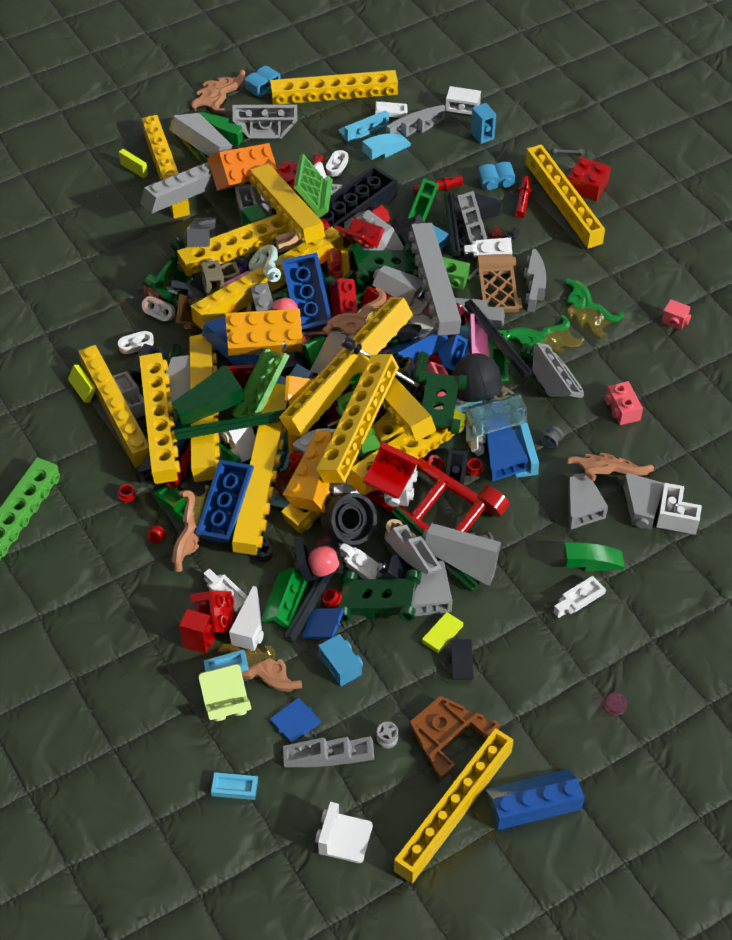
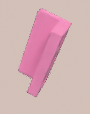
[469,314,489,357]

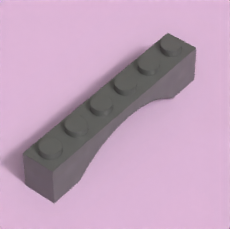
[184,217,217,247]

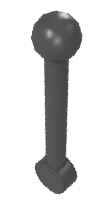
[551,148,585,156]

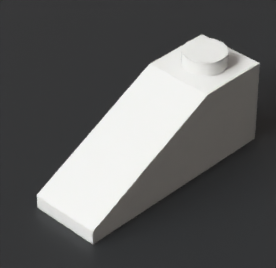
[229,586,264,651]

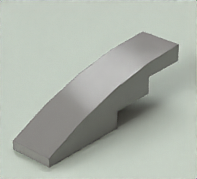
[386,105,445,137]
[457,191,487,258]
[283,736,374,767]

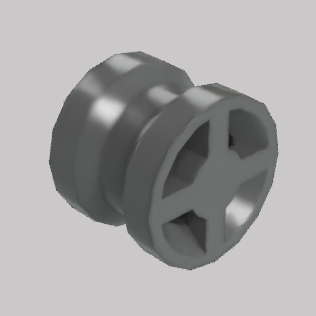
[540,425,564,449]

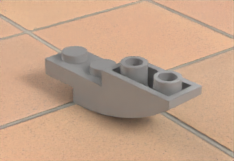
[524,249,546,312]

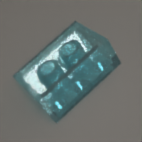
[461,393,527,437]

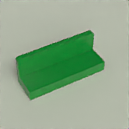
[261,567,307,629]

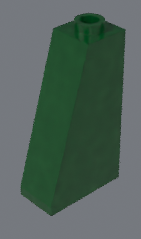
[171,366,244,428]

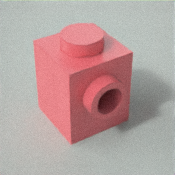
[661,299,691,330]

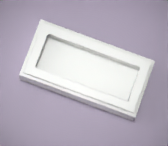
[375,101,407,118]

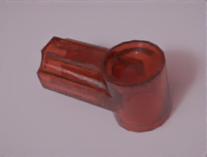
[326,248,344,280]

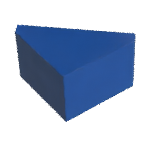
[438,334,469,372]

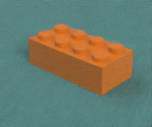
[207,143,277,191]

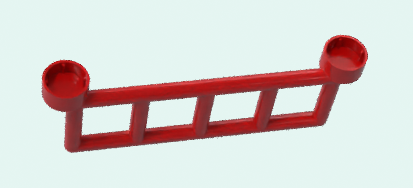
[325,393,510,532]

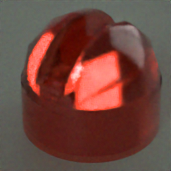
[488,226,504,239]

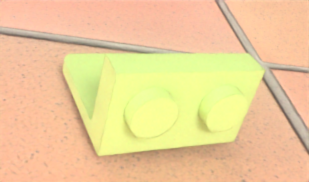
[199,664,251,721]

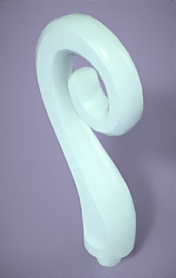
[249,244,281,282]

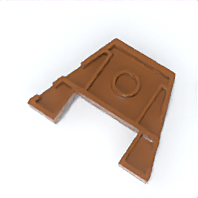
[410,696,500,780]

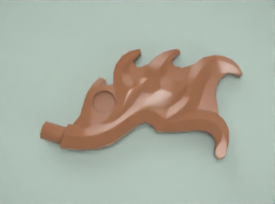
[192,70,246,114]
[567,453,654,481]

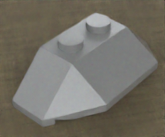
[232,105,297,139]
[344,210,404,250]
[533,343,584,398]

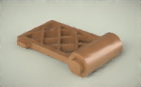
[477,253,522,313]

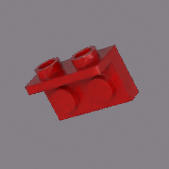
[329,279,358,318]

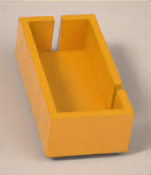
[225,309,303,356]

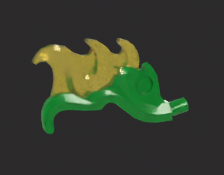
[565,278,624,337]
[507,315,584,353]

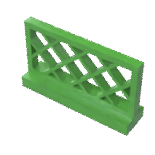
[294,154,333,218]
[231,348,289,418]

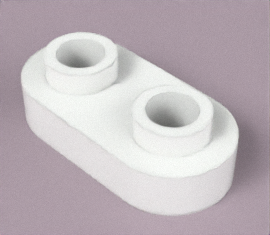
[326,150,348,177]
[142,297,175,321]
[118,331,154,354]

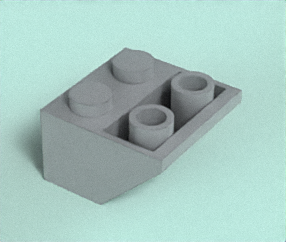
[235,185,274,225]

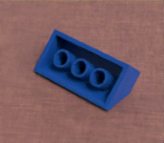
[282,252,332,330]
[195,460,254,544]
[485,769,585,830]

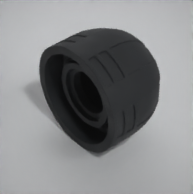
[452,353,503,402]
[321,493,377,545]

